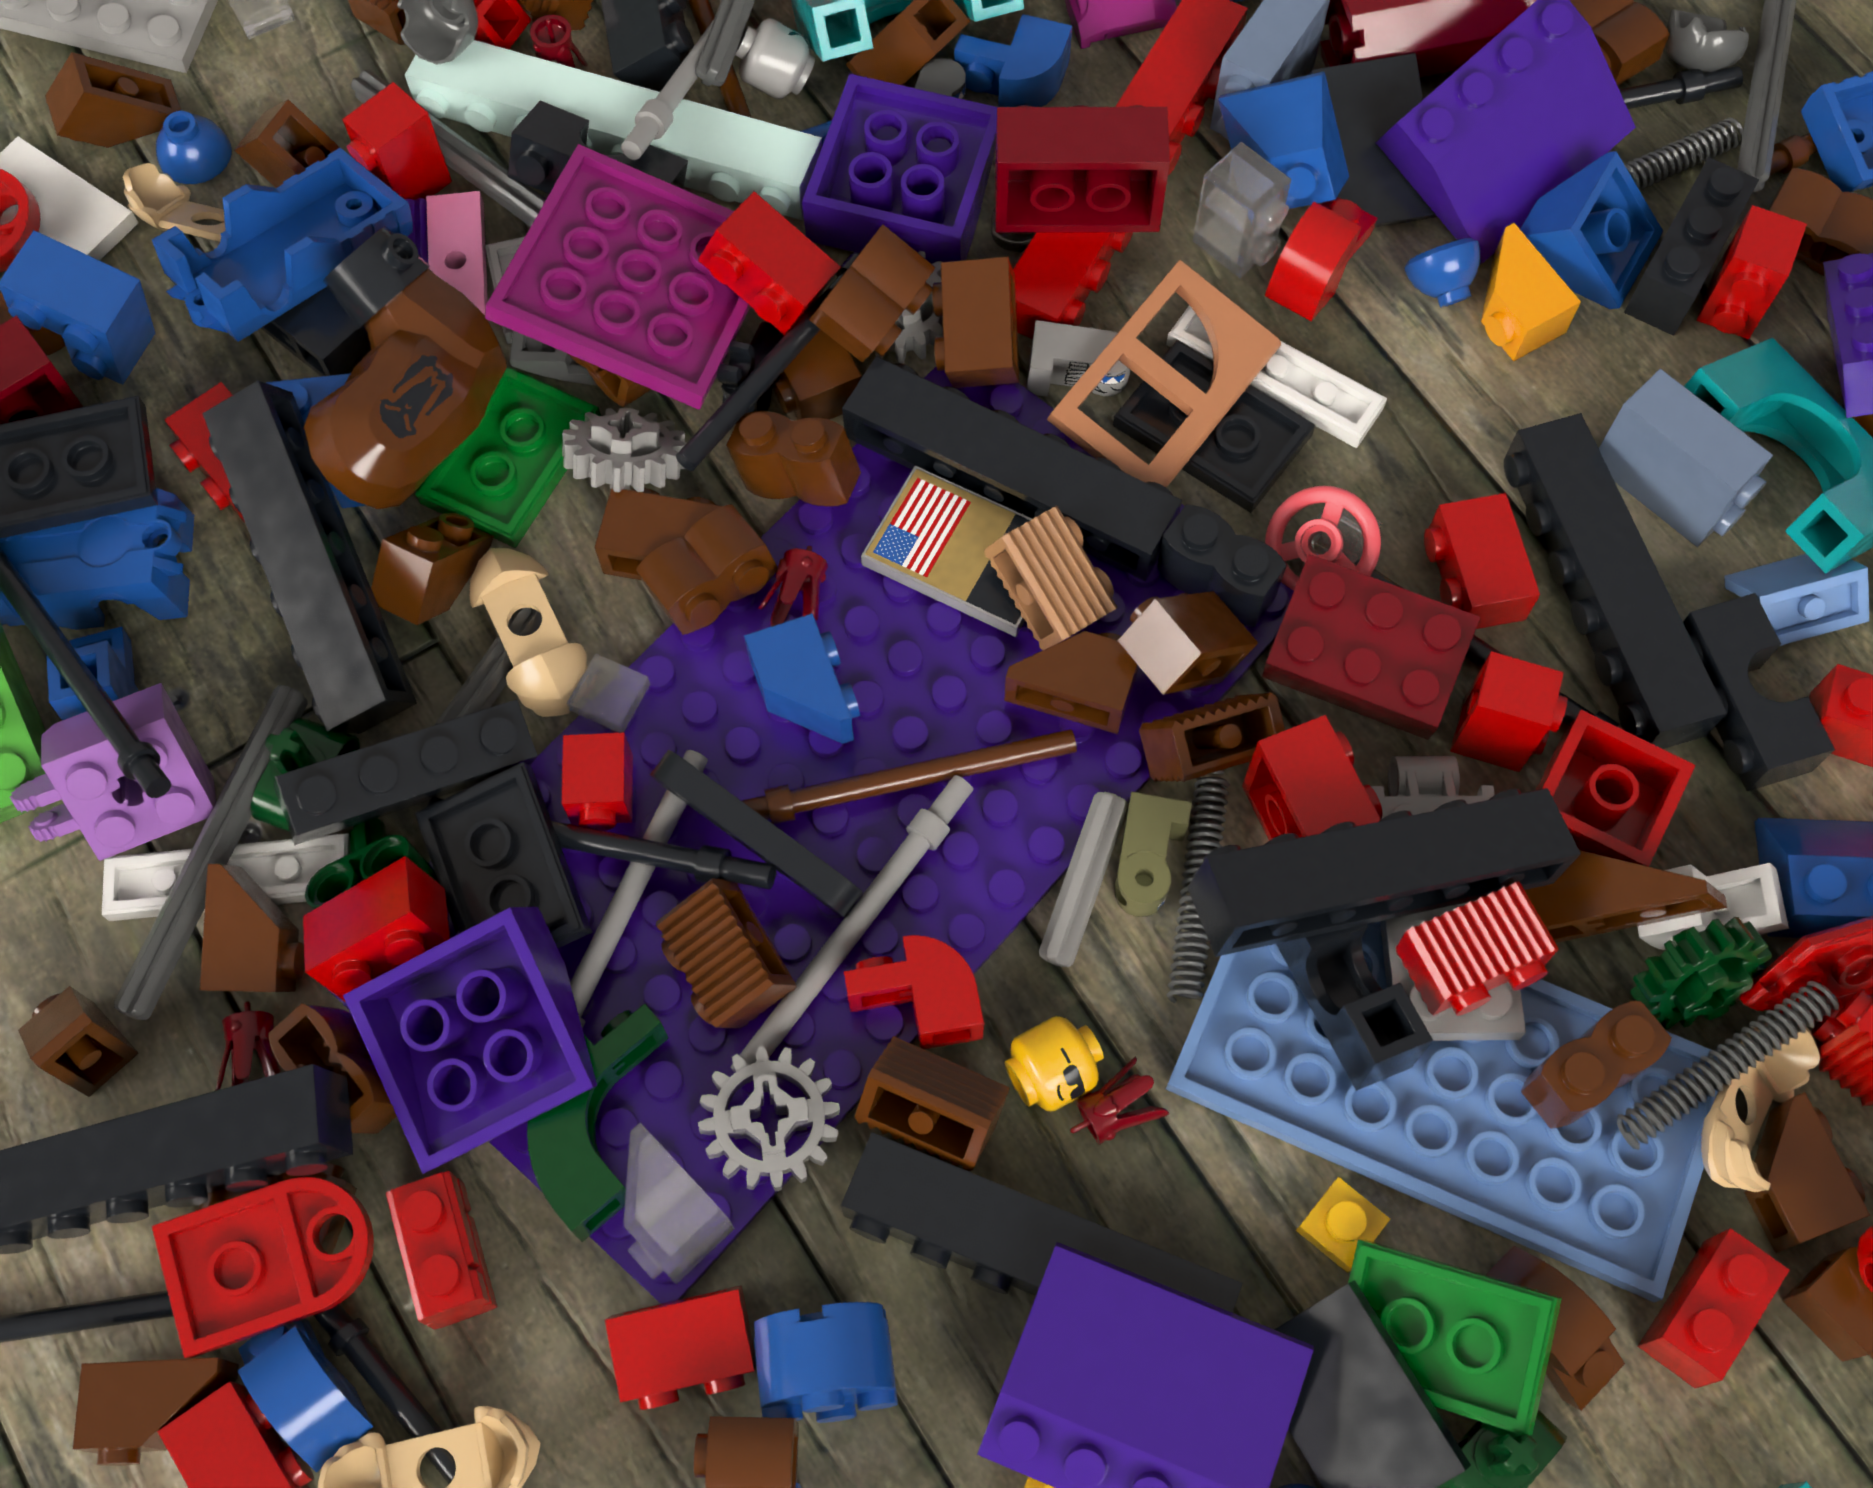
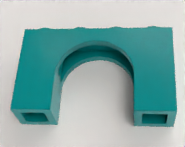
[791,0,1024,61]
[1684,337,1873,574]

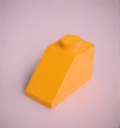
[1481,223,1581,362]

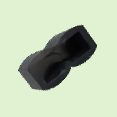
[1157,505,1287,627]

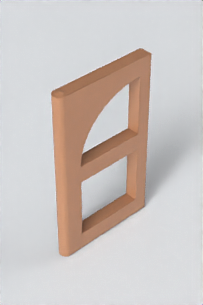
[1047,260,1281,488]

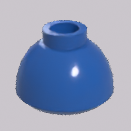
[156,111,232,184]
[1404,238,1480,308]

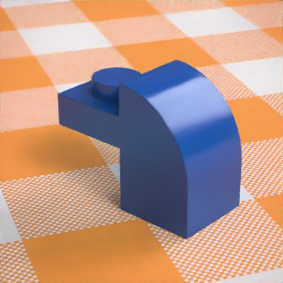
[954,14,1072,107]
[47,626,139,721]
[238,1318,373,1472]

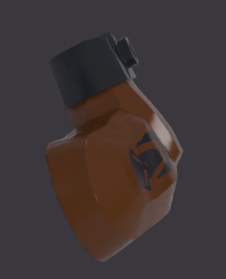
[304,226,507,509]

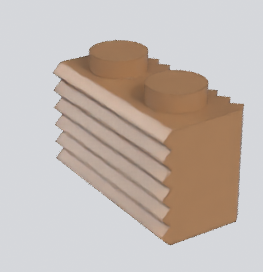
[984,506,1118,650]

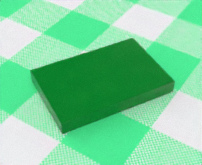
[415,366,601,549]
[1348,1240,1562,1436]

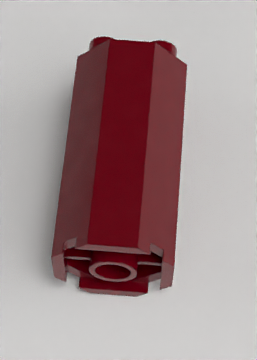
[1320,0,1537,77]

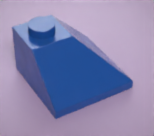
[1218,71,1349,210]
[1520,151,1663,309]

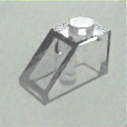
[624,1123,735,1284]

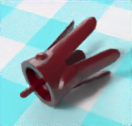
[530,15,588,68]
[758,545,828,626]
[215,1001,282,1091]
[1070,1056,1169,1145]

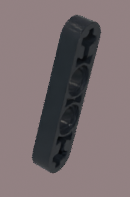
[649,750,863,918]

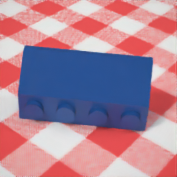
[1754,818,1873,938]

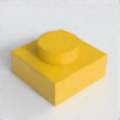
[1296,1177,1391,1273]

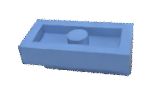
[1724,554,1869,646]

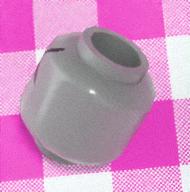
[735,18,815,100]

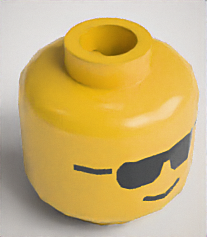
[1004,1016,1104,1112]

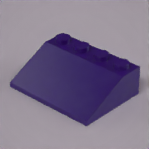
[1375,0,1636,265]
[977,1242,1314,1488]

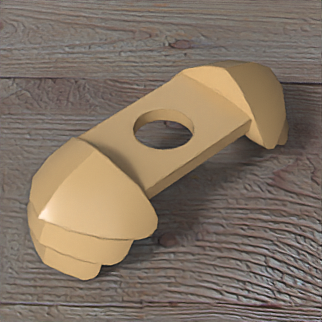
[123,163,225,242]
[469,548,590,717]
[1701,1020,1821,1192]
[318,1406,541,1488]

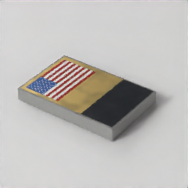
[861,466,1032,637]

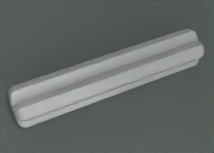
[1039,792,1128,967]

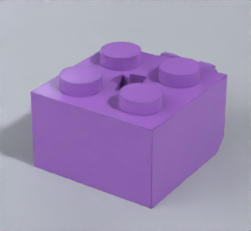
[10,683,216,861]

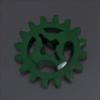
[1630,917,1772,1030]

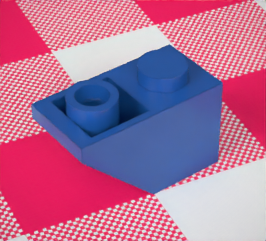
[744,613,860,744]

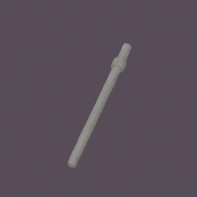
[621,18,715,160]
[570,750,708,1029]
[730,775,974,1083]

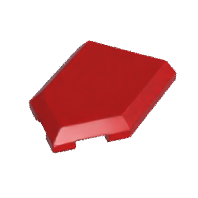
[1739,916,1873,1021]

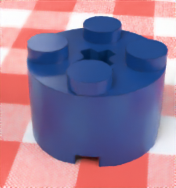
[754,1302,898,1423]

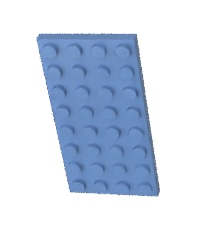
[1165,921,1728,1303]

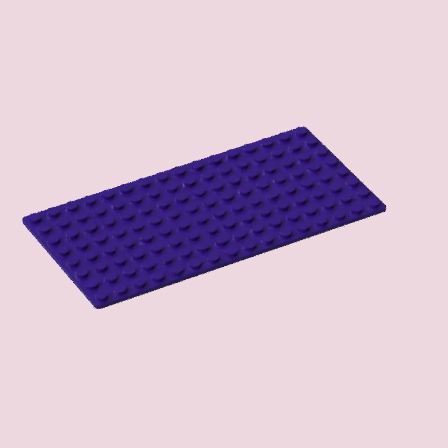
[325,367,1294,1304]

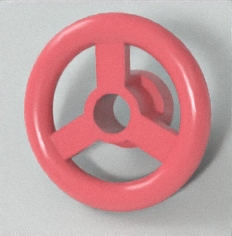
[1265,486,1381,591]

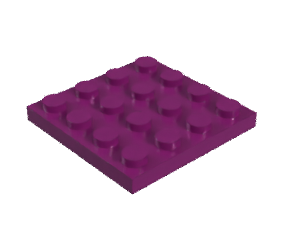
[485,144,751,410]

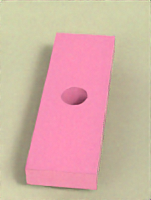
[426,191,489,322]

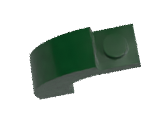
[527,1004,669,1242]

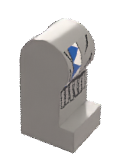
[1027,320,1131,397]

